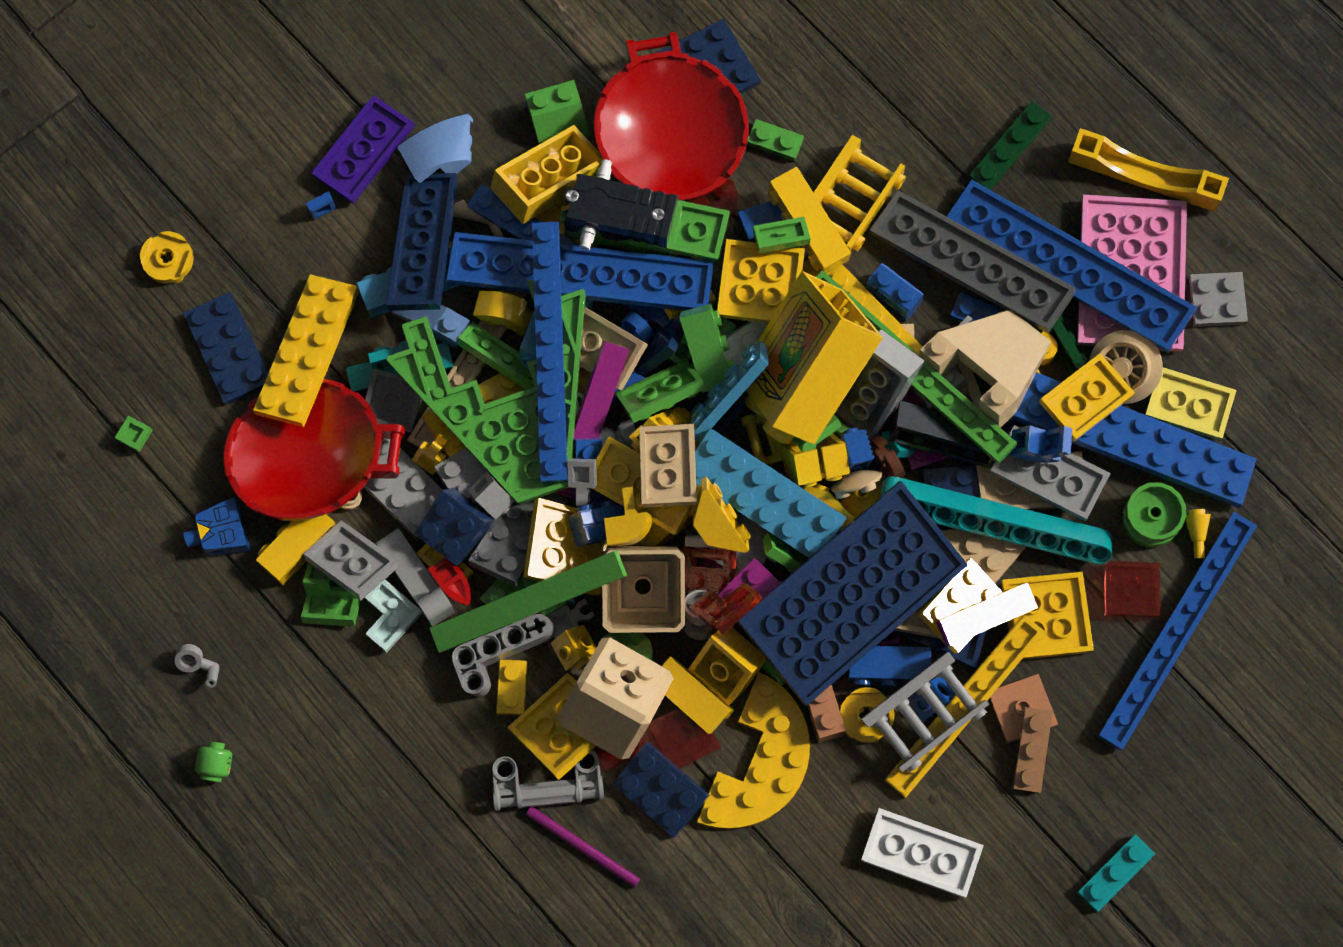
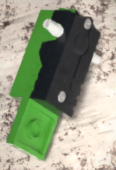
[560,159,730,263]

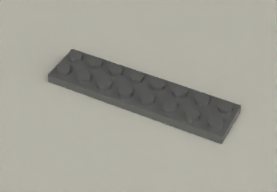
[870,190,1076,333]

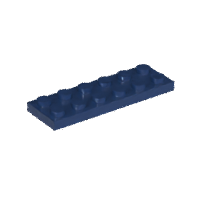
[387,173,458,311]

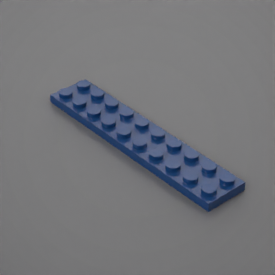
[947,180,1197,353]
[447,232,714,311]
[1010,372,1256,508]

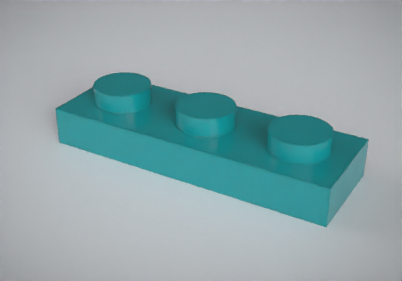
[1077,834,1155,913]

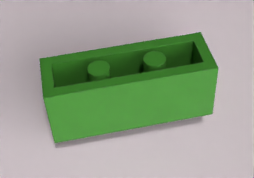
[680,303,734,393]

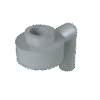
[175,644,219,688]

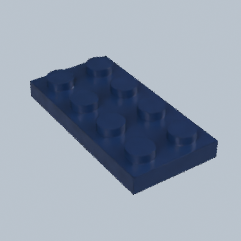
[183,292,268,406]

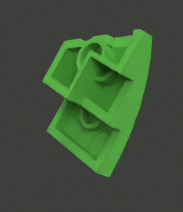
[301,563,360,626]

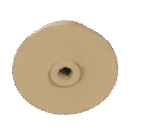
[1089,330,1163,404]

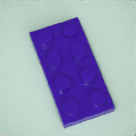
[311,95,415,205]

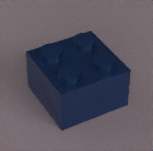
[414,488,495,565]

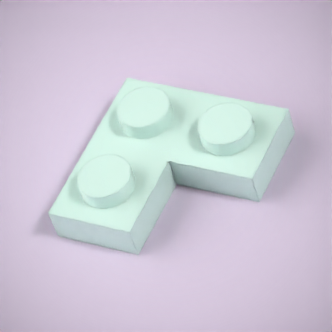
[365,580,422,653]

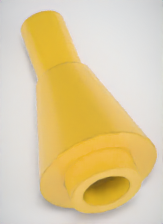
[1185,509,1211,559]

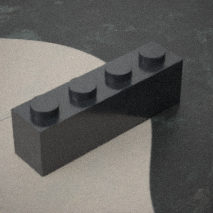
[889,400,995,469]

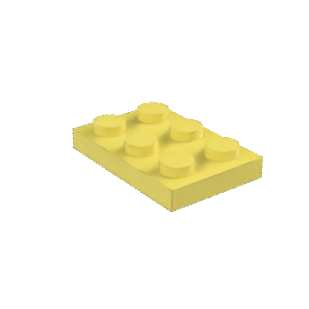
[1145,368,1236,441]

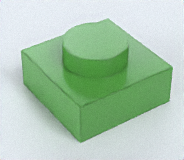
[115,416,153,452]

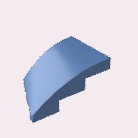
[398,114,473,183]

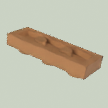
[1013,707,1053,793]

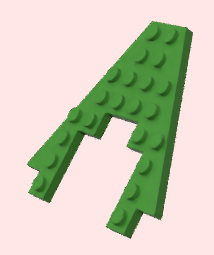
[386,279,586,505]

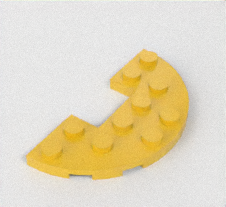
[697,672,810,829]

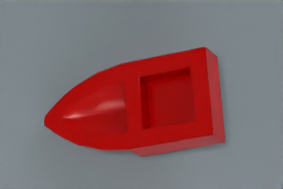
[428,558,471,606]

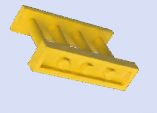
[814,135,906,254]

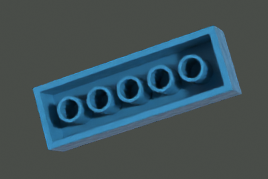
[695,428,847,558]

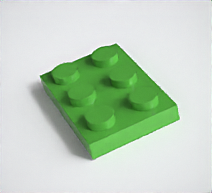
[615,359,706,423]

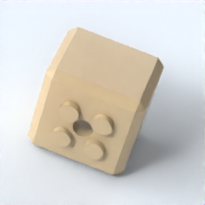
[602,546,685,633]
[557,637,673,759]

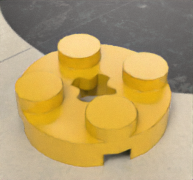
[140,231,194,284]
[840,687,894,743]

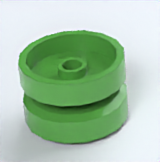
[1122,483,1186,548]

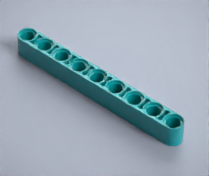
[880,476,1112,564]

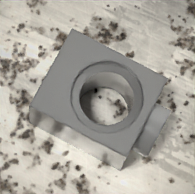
[468,472,515,520]

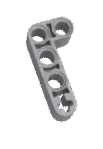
[376,528,455,627]
[452,614,556,697]

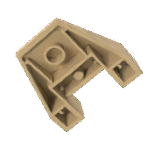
[920,310,1051,428]

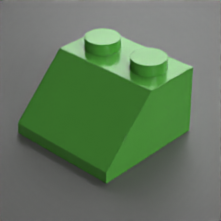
[525,80,590,144]

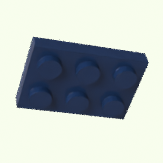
[613,742,710,838]

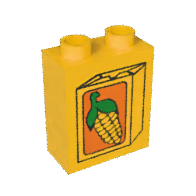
[744,271,883,444]

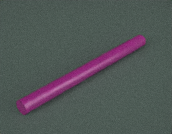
[526,807,640,888]

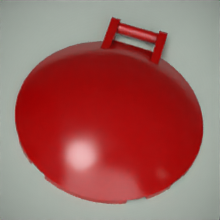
[594,32,749,201]
[224,379,405,521]

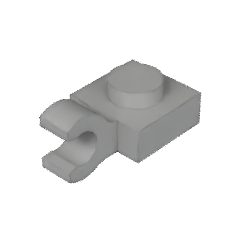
[567,458,597,506]

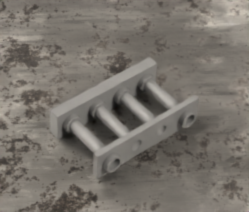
[860,652,989,773]

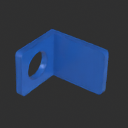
[908,677,956,723]

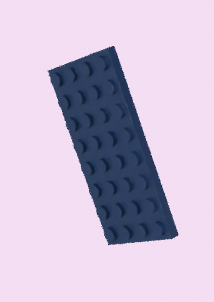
[736,481,968,705]

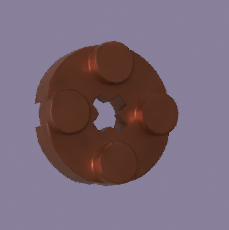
[869,434,906,479]

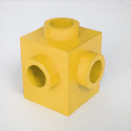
[551,625,597,671]

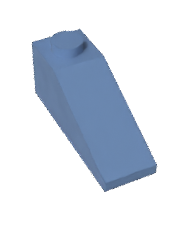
[392,305,470,351]

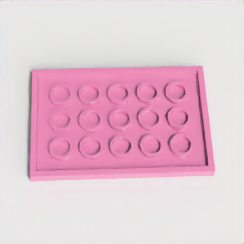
[1077,195,1187,352]

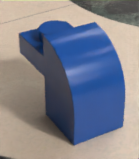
[1010,425,1072,463]

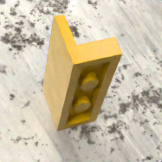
[662,657,735,734]

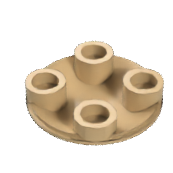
[831,470,882,499]

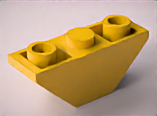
[693,476,751,553]

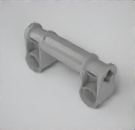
[492,750,604,811]

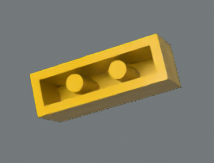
[256,514,336,586]

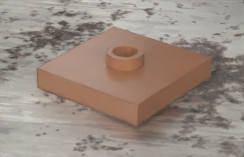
[989,674,1058,744]

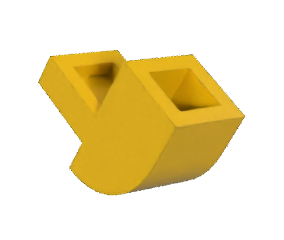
[473,291,534,336]
[604,487,652,547]

